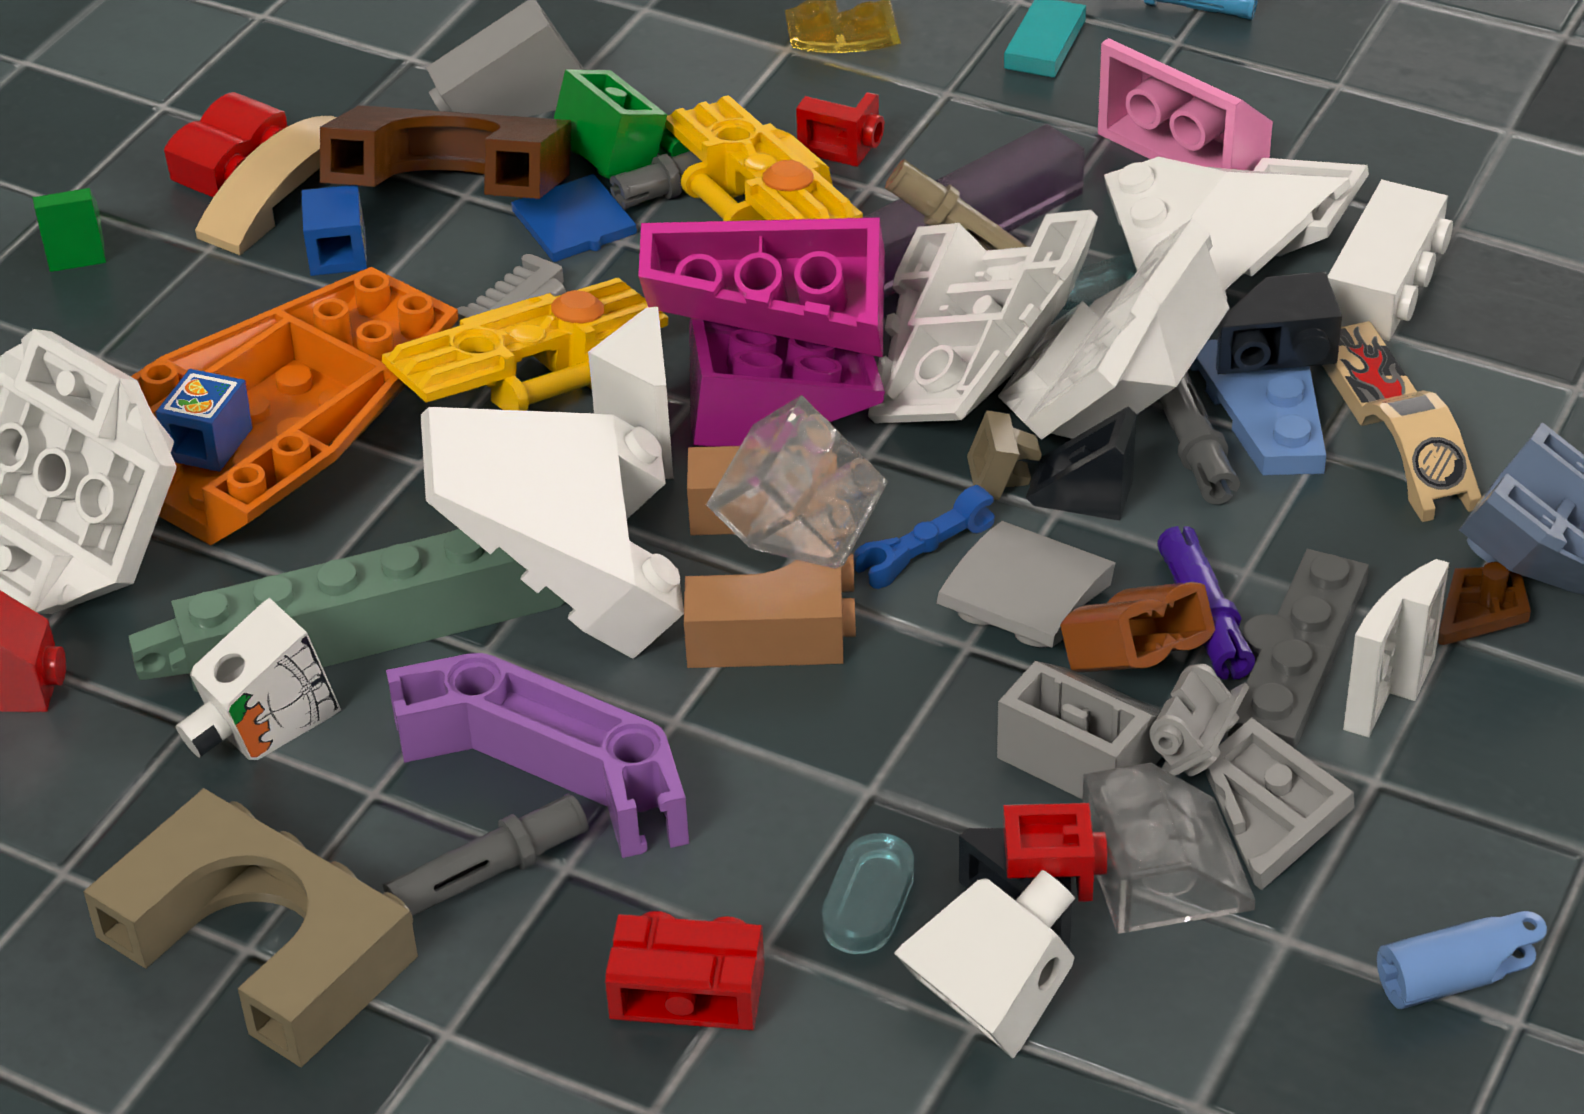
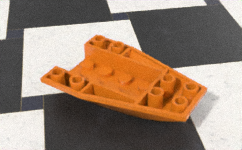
[130,267,459,546]

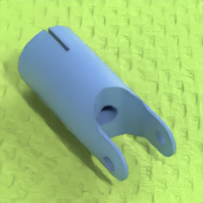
[1377,911,1547,1009]

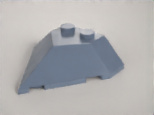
[1459,422,1584,595]

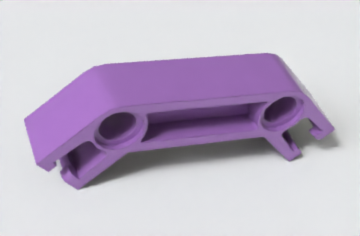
[386,653,689,858]

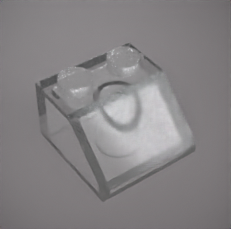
[1082,763,1255,934]

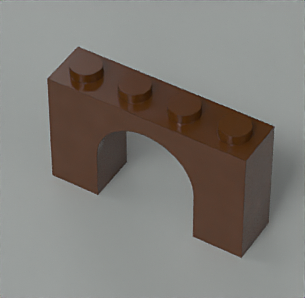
[320,105,571,199]

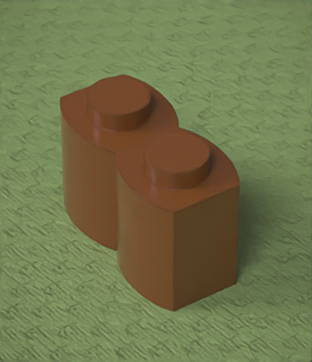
[1060,582,1215,673]

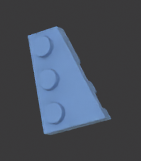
[1190,340,1326,475]

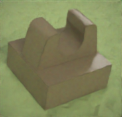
[967,410,1042,500]

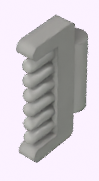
[457,254,566,326]

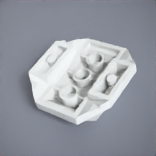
[998,218,1229,440]
[0,329,177,614]

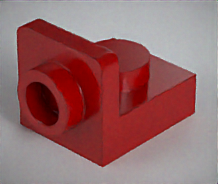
[796,92,885,167]
[1003,803,1107,902]

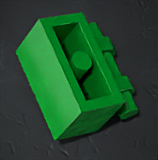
[554,69,690,179]

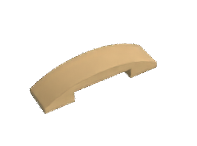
[195,116,337,255]

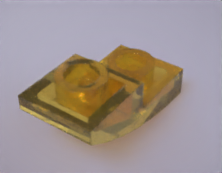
[785,0,901,53]

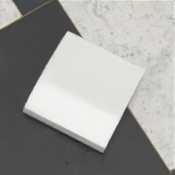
[1343,559,1449,738]

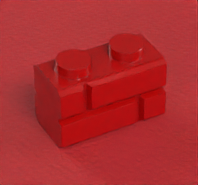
[605,911,765,1031]

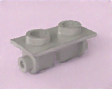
[1149,664,1249,784]

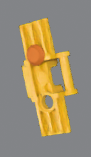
[665,95,863,221]
[382,278,669,411]

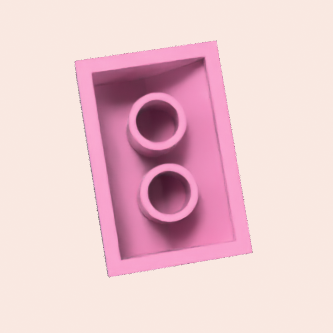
[1098,38,1273,171]

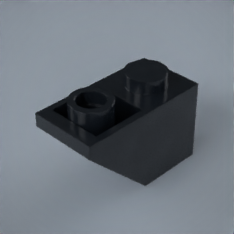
[1216,272,1342,375]

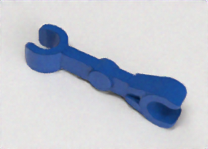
[854,485,995,589]

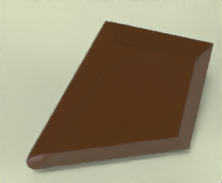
[1437,562,1531,645]

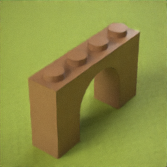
[684,443,856,668]

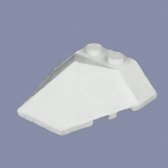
[868,210,1098,423]

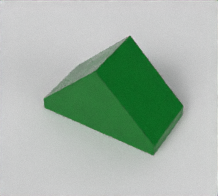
[32,188,106,272]

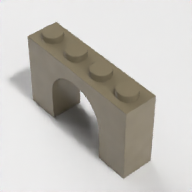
[83,788,418,1068]

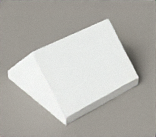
[588,307,673,479]

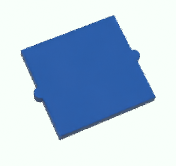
[511,174,637,262]

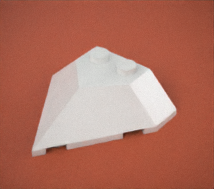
[1104,156,1351,300]

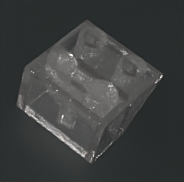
[706,395,888,569]

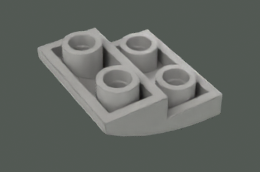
[936,521,1116,648]

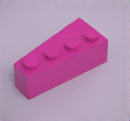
[638,217,885,357]

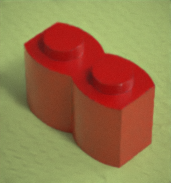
[164,92,288,197]

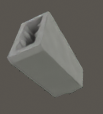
[426,0,584,117]

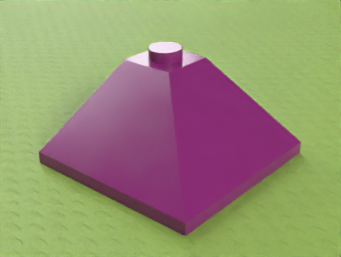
[689,318,885,447]

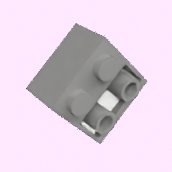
[997,661,1162,814]

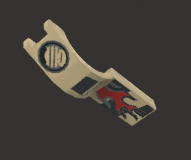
[1322,321,1481,522]

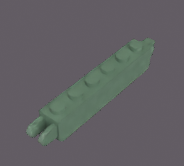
[128,529,565,692]

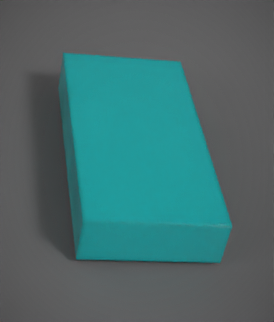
[1004,0,1086,78]

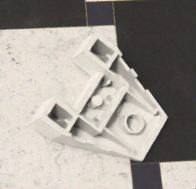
[421,407,684,659]

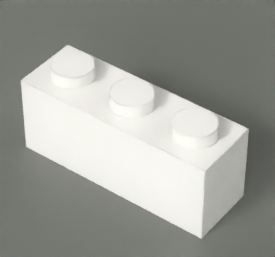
[1328,179,1453,341]

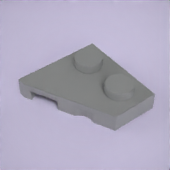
[1205,717,1354,890]

